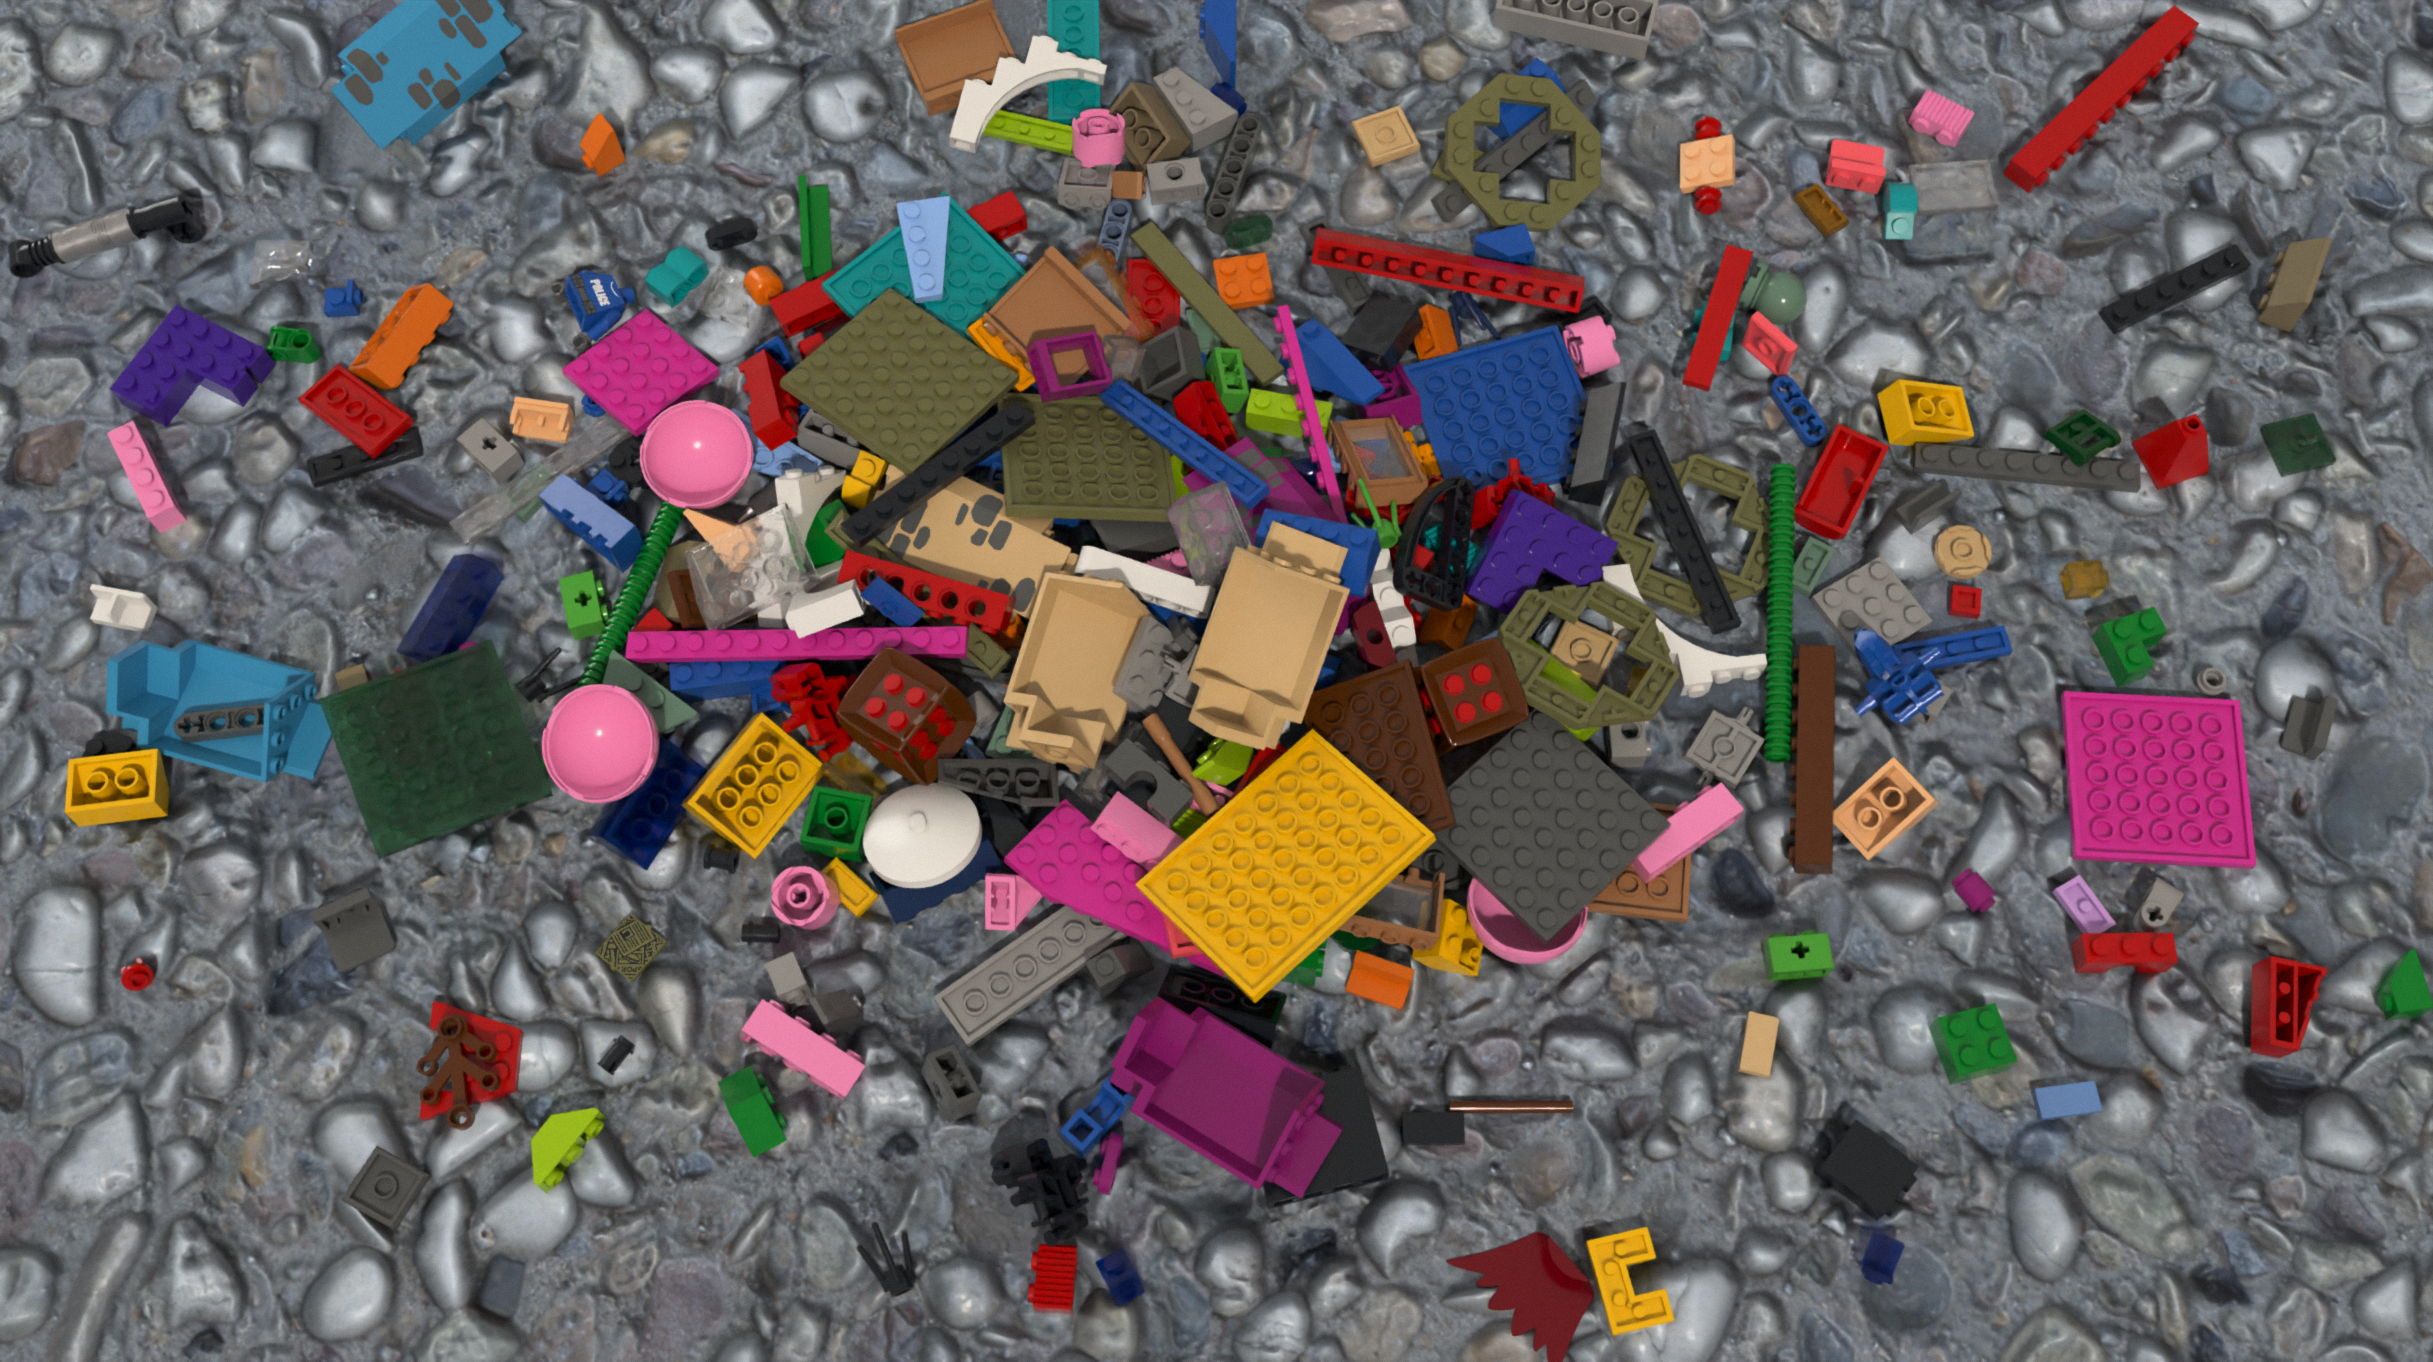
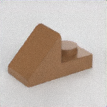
[1112,171,1147,200]

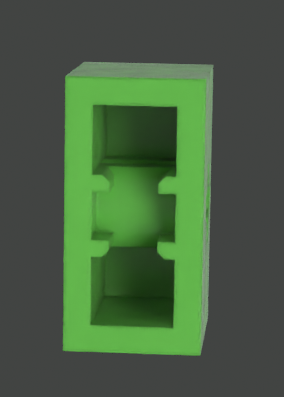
[1205,347,1249,413]
[559,570,610,640]
[1762,930,1834,981]

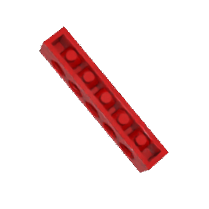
[837,550,1016,635]

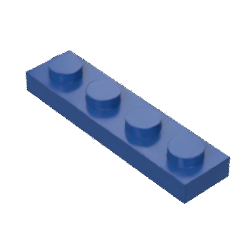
[1892,625,2013,670]

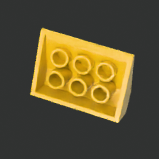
[680,712,829,859]

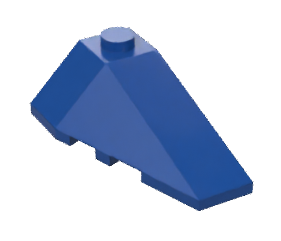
[1279,318,1385,406]

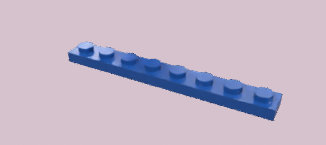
[1099,378,1270,510]

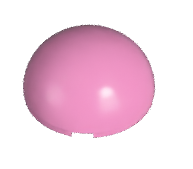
[640,400,754,511]
[542,684,660,803]
[1467,877,1588,965]

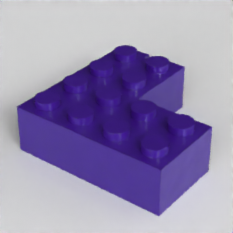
[109,304,276,427]
[1464,489,1618,616]

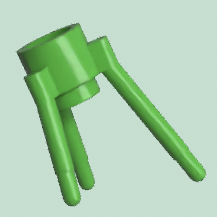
[1351,478,1402,549]

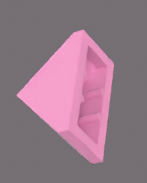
[985,873,1043,931]

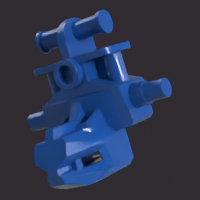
[1853,627,1944,726]

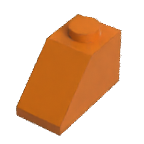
[579,113,626,177]

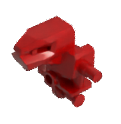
[1455,458,1559,531]
[769,662,859,763]

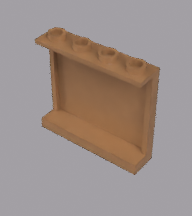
[895,0,1022,117]
[981,245,1132,387]

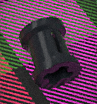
[703,843,740,874]

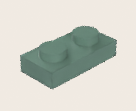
[1792,536,1835,598]

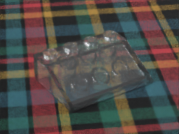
[685,503,821,630]

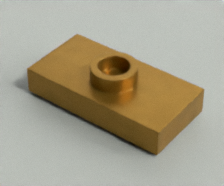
[1794,183,1849,238]

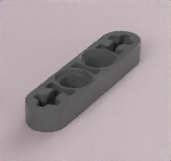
[174,704,264,743]

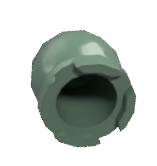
[1736,260,1807,325]

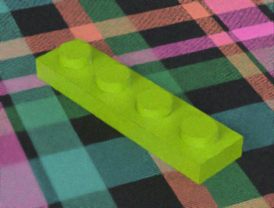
[982,110,1073,156]

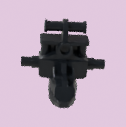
[990,1138,1089,1246]

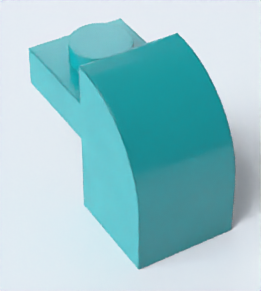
[1881,182,1918,240]

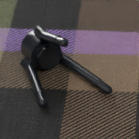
[515,647,582,703]
[857,1222,917,1298]

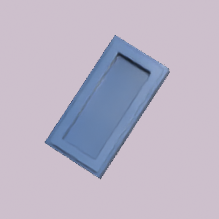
[2032,1081,2103,1121]

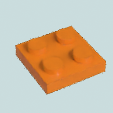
[1213,252,1275,310]

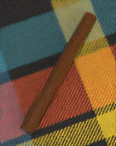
[1449,1101,1573,1113]

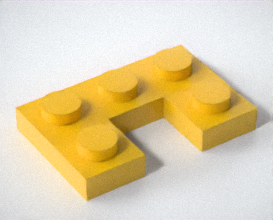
[1585,1227,1675,1336]

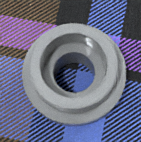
[2196,668,2227,696]

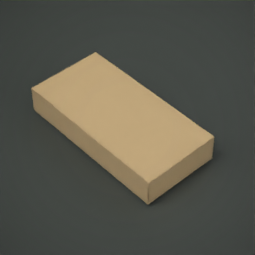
[1738,1011,1779,1078]

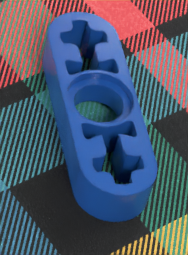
[1770,376,1827,447]

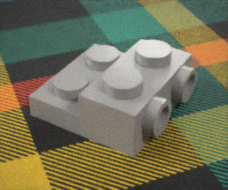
[1058,157,1117,210]

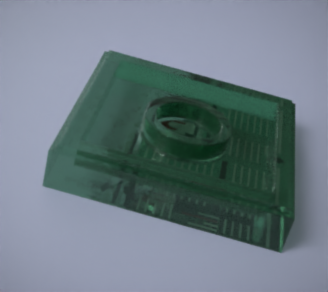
[2259,413,2336,477]

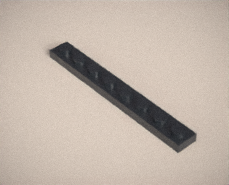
[841,400,1035,548]
[1627,429,1742,635]

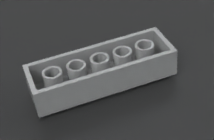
[1493,0,1659,61]

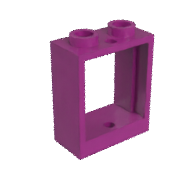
[1026,331,1112,403]

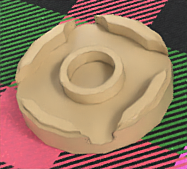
[1933,525,1992,580]

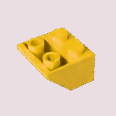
[1412,899,1483,976]

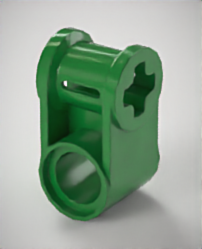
[264,326,322,364]

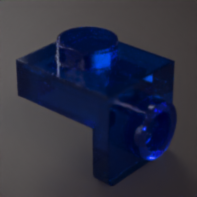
[1859,1230,1905,1285]
[1095,1248,1145,1306]

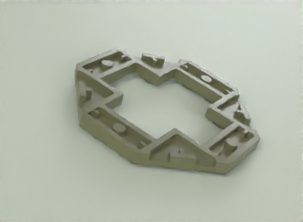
[1445,73,1601,233]
[1605,454,1771,618]
[1497,581,1680,730]

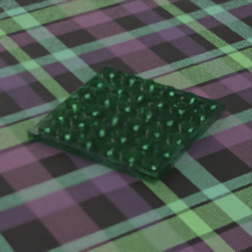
[319,639,553,859]

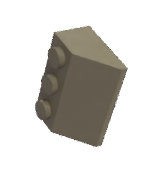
[1109,82,1191,171]
[2257,237,2332,332]
[650,540,722,631]

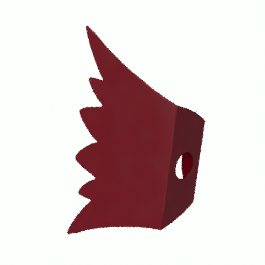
[1350,600,1398,673]
[1446,1232,1594,1362]

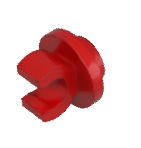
[121,958,154,991]

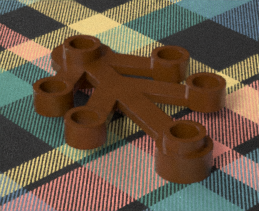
[417,1014,501,1131]

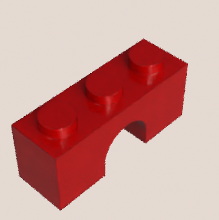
[2071,932,2178,973]

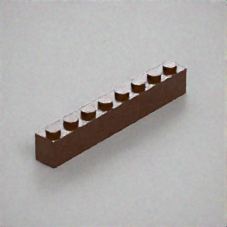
[1789,645,1836,874]

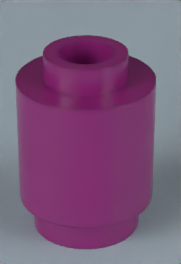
[1951,868,1997,913]

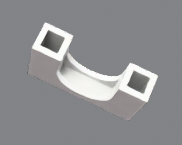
[785,559,875,638]

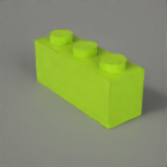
[1246,388,1333,441]

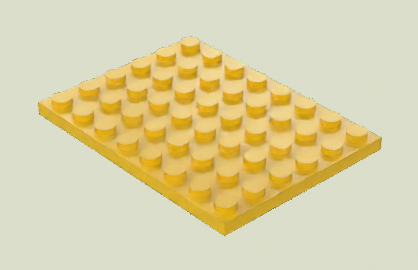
[1135,729,1436,1003]

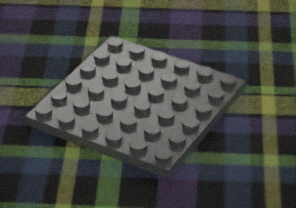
[1434,709,1671,945]

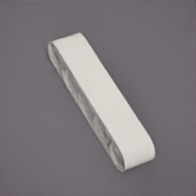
[1074,546,1216,619]

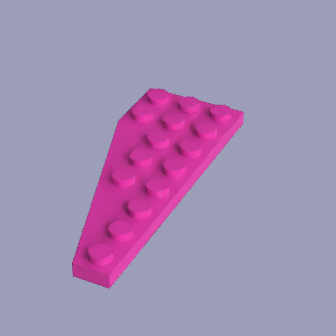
[1004,799,1224,976]

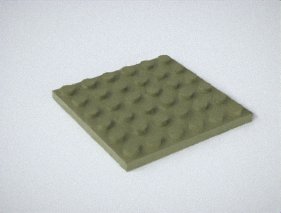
[780,288,1020,476]
[996,393,1179,522]

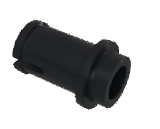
[741,921,780,945]
[597,1035,635,1076]

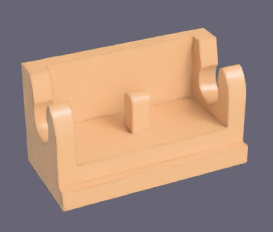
[510,397,575,444]

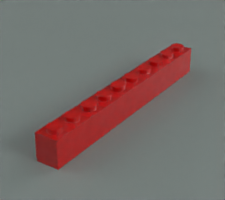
[2004,5,2199,193]
[768,190,1028,339]
[1311,228,1585,313]

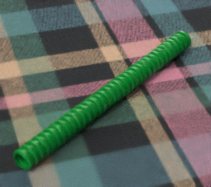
[1764,463,1796,763]
[541,501,685,770]

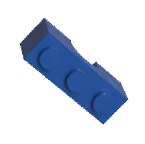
[1059,1071,1136,1159]

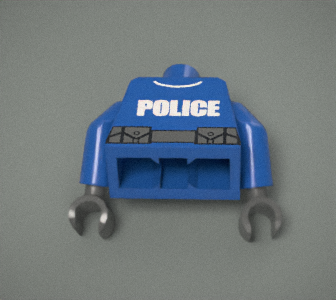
[551,270,635,355]

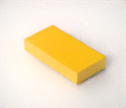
[821,857,879,918]

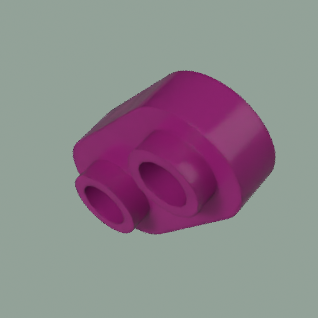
[1093,1132,1124,1196]

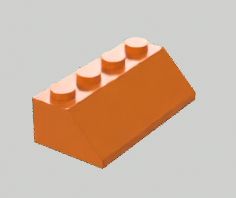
[347,283,454,390]

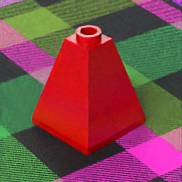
[2132,414,2209,490]

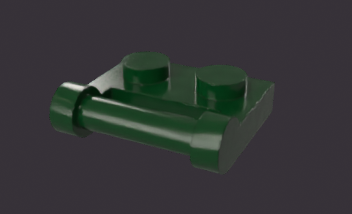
[2045,409,2121,467]

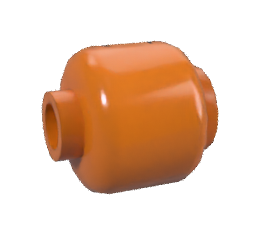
[743,266,784,306]

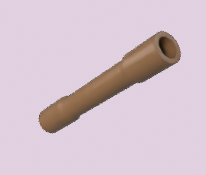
[1142,713,1221,819]

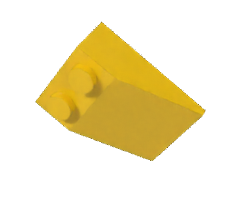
[1877,379,1974,446]

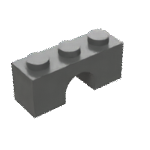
[1103,738,1194,829]

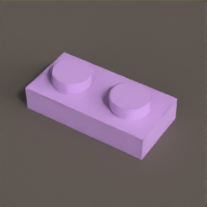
[2052,875,2116,933]

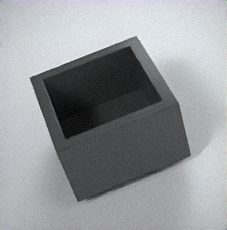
[1135,325,1206,405]

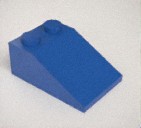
[1200,0,1237,93]

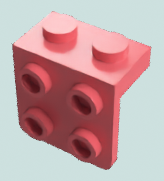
[1825,139,1886,195]

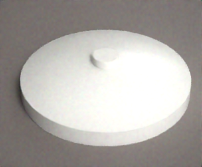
[863,783,982,888]

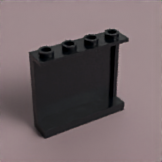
[1263,1064,1389,1209]

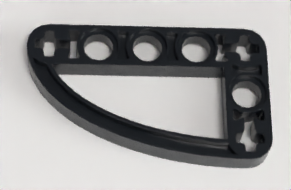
[1393,476,1475,612]

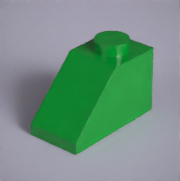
[2377,949,2433,1021]

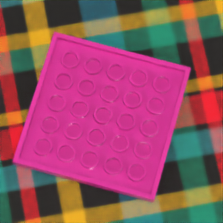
[2061,691,2256,869]

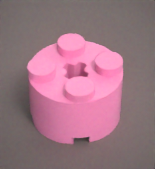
[1072,109,1125,168]
[1563,316,1620,379]
[771,866,841,930]

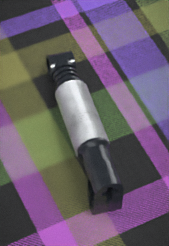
[8,194,202,278]

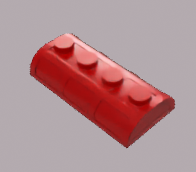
[1793,424,1889,540]

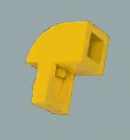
[841,450,889,510]

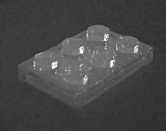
[1907,159,1999,216]

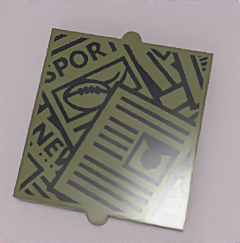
[595,913,668,983]

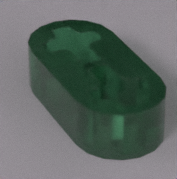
[1224,215,1273,250]

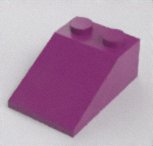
[1354,362,1423,429]

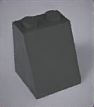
[1089,519,1180,563]

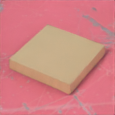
[1351,105,1420,167]
[1549,620,1620,690]

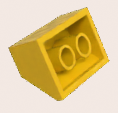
[65,749,169,827]

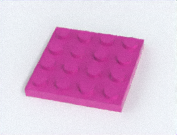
[562,309,720,437]

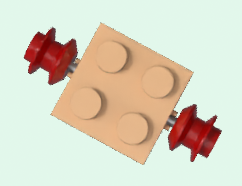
[1680,117,1735,215]

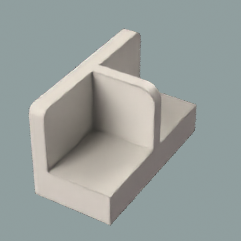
[90,584,158,633]

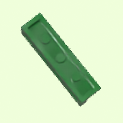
[798,175,833,282]

